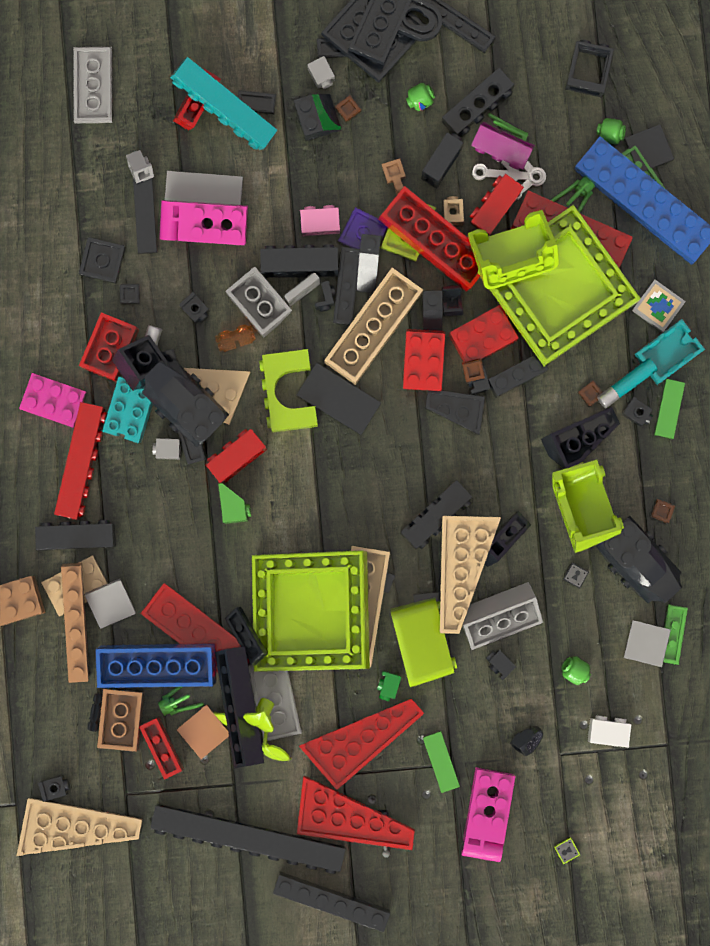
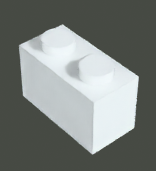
[588,715,631,748]

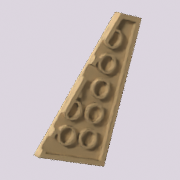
[184,368,251,425]
[440,516,501,634]

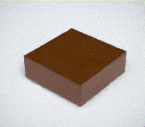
[335,95,361,122]
[462,358,485,382]
[577,380,603,407]
[650,499,675,524]

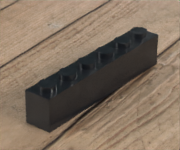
[215,647,264,769]
[273,872,390,932]

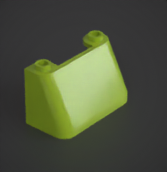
[468,210,559,289]
[552,460,624,553]
[390,597,457,687]

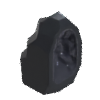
[510,726,543,756]

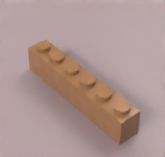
[61,563,90,683]

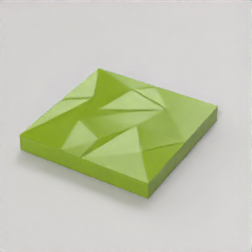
[478,205,641,366]
[252,551,370,672]

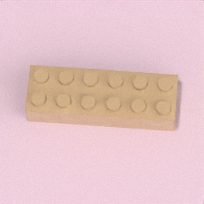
[324,268,423,385]
[351,546,390,667]

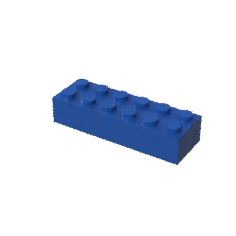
[96,644,217,688]

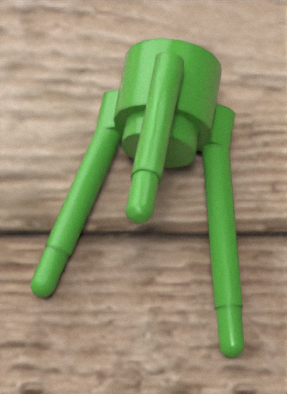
[488,113,528,141]
[551,176,595,213]
[158,687,204,716]

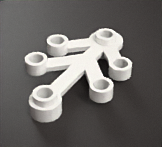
[472,160,546,201]

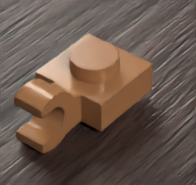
[382,159,406,194]

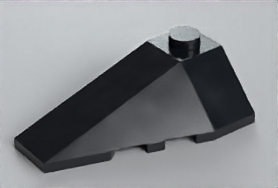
[541,407,620,469]

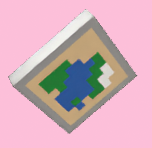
[632,280,686,333]

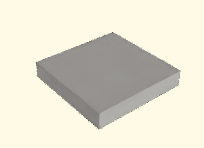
[284,273,320,307]
[85,578,136,629]
[624,620,671,667]

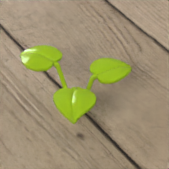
[213,698,292,761]

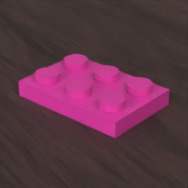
[19,373,87,428]

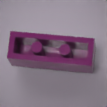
[471,122,535,170]

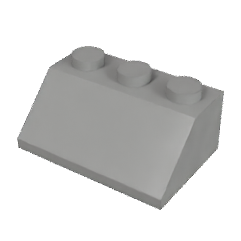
[226,267,292,338]

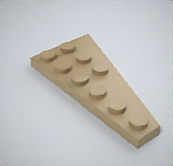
[17,798,143,856]

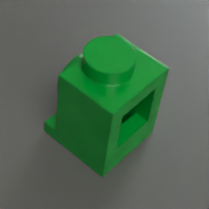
[377,671,401,701]

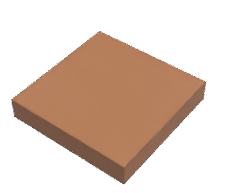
[177,705,229,759]

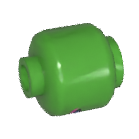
[406,83,435,111]
[597,118,626,144]
[561,656,591,685]

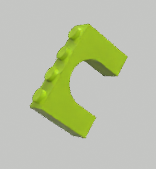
[259,349,318,432]

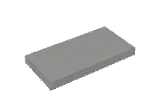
[74,47,112,123]
[165,171,243,205]
[248,665,302,741]

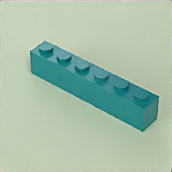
[170,57,277,150]

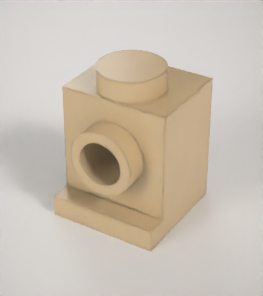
[443,196,464,226]

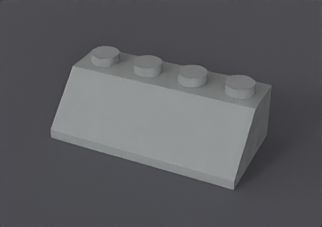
[462,582,543,650]

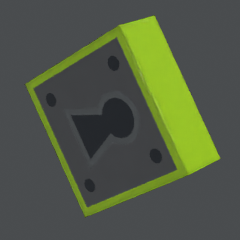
[554,837,580,864]

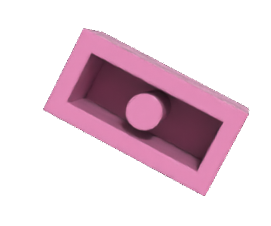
[300,205,340,236]

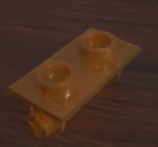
[215,325,256,352]

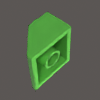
[219,483,251,524]

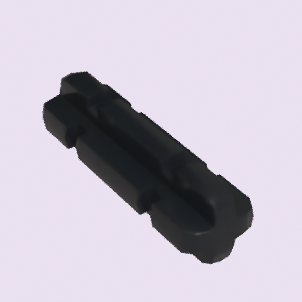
[87,693,103,732]

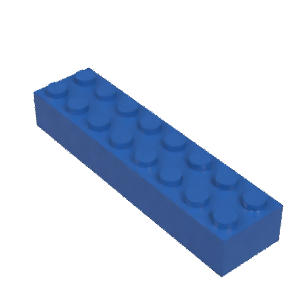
[574,137,710,265]

